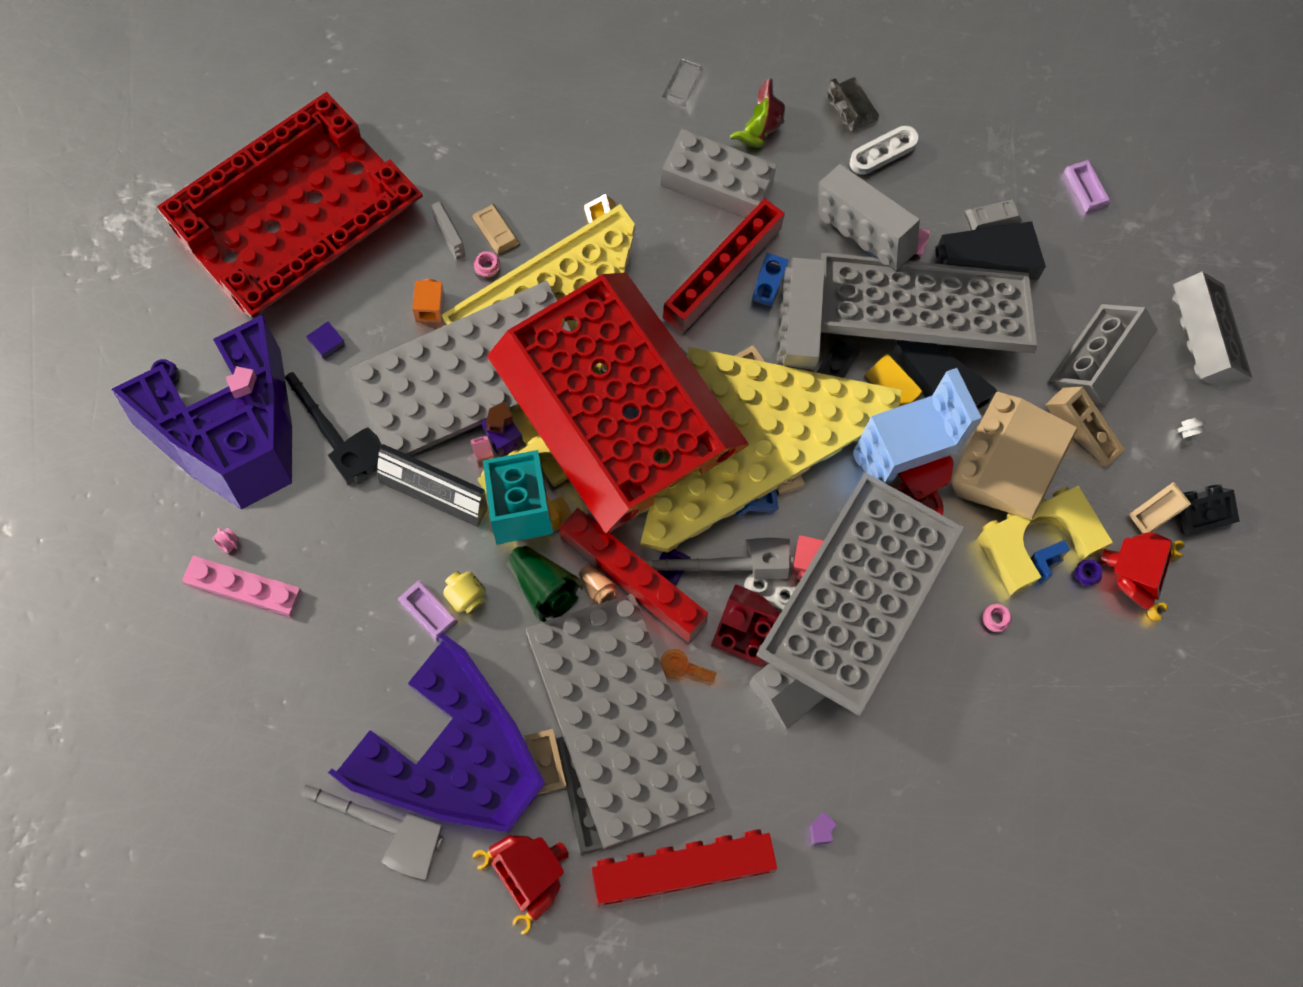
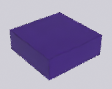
[306,321,345,359]

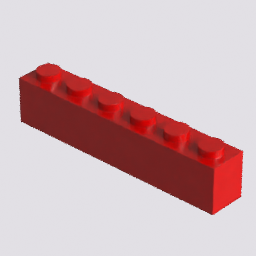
[663,198,785,334]
[559,508,708,643]
[592,829,778,907]

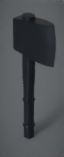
[285,372,382,485]

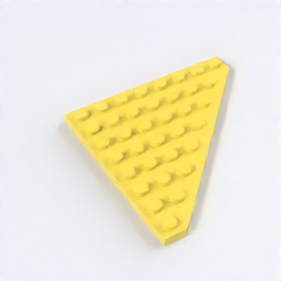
[441,204,635,487]
[640,347,902,552]

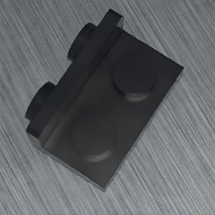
[1180,484,1240,535]

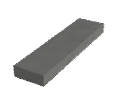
[556,737,610,856]

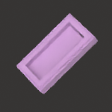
[1064,160,1111,213]
[398,580,458,641]

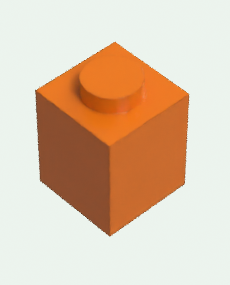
[413,279,444,322]

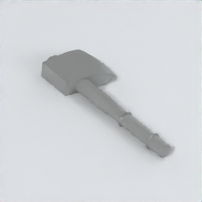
[652,537,794,579]
[301,785,444,880]

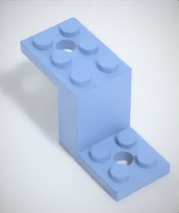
[854,368,982,486]

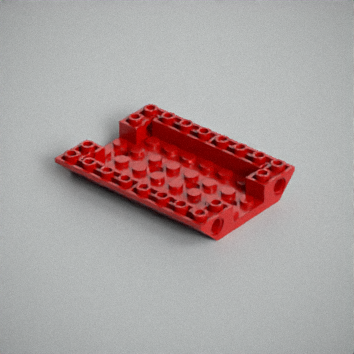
[157,91,423,318]
[487,273,749,535]

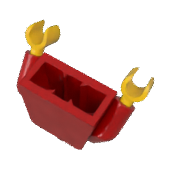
[1101,532,1185,621]
[473,835,569,934]

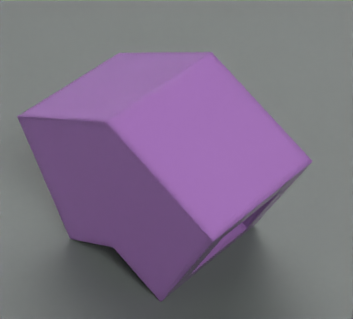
[809,812,838,846]

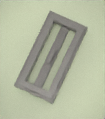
[431,202,465,259]

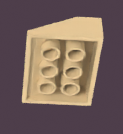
[951,392,1077,520]

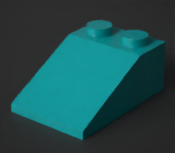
[483,450,553,545]

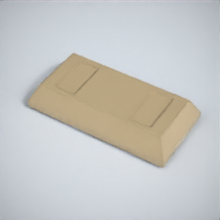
[472,204,520,256]
[1129,482,1191,534]

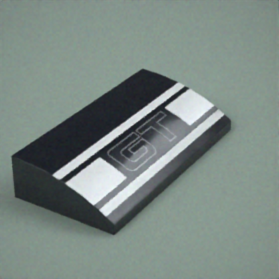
[378,444,488,527]

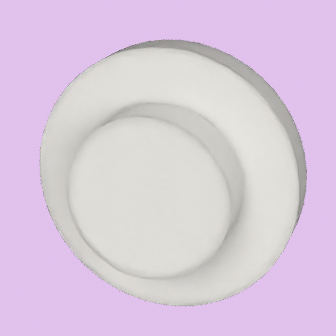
[1178,417,1206,438]

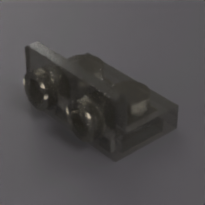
[827,77,879,132]

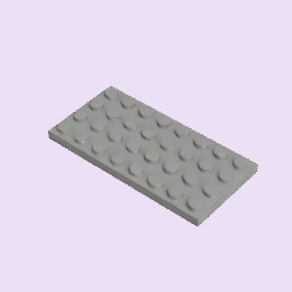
[820,252,1037,353]
[350,281,571,456]
[756,472,964,716]
[525,594,716,849]

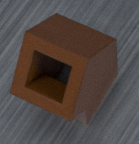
[486,402,513,434]

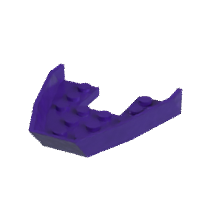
[111,315,292,509]
[328,633,545,832]

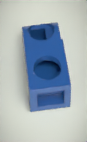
[752,252,789,307]

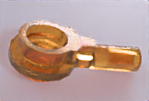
[660,649,717,683]

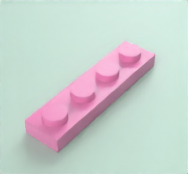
[182,556,301,617]

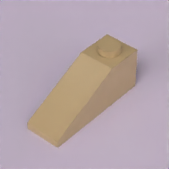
[1046,386,1125,467]

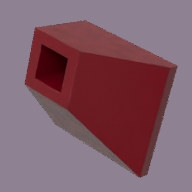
[711,584,780,667]

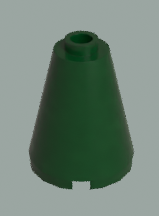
[508,546,583,622]

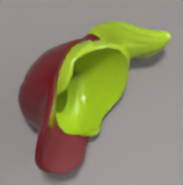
[730,78,785,148]

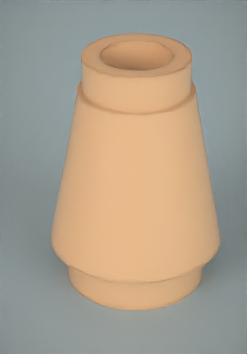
[578,564,618,604]

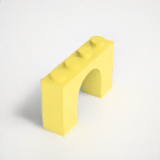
[977,485,1113,596]

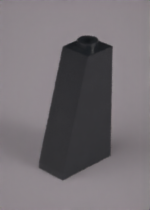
[935,221,1046,280]
[892,340,998,410]

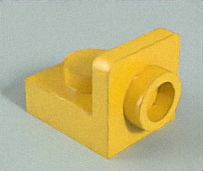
[547,496,572,532]

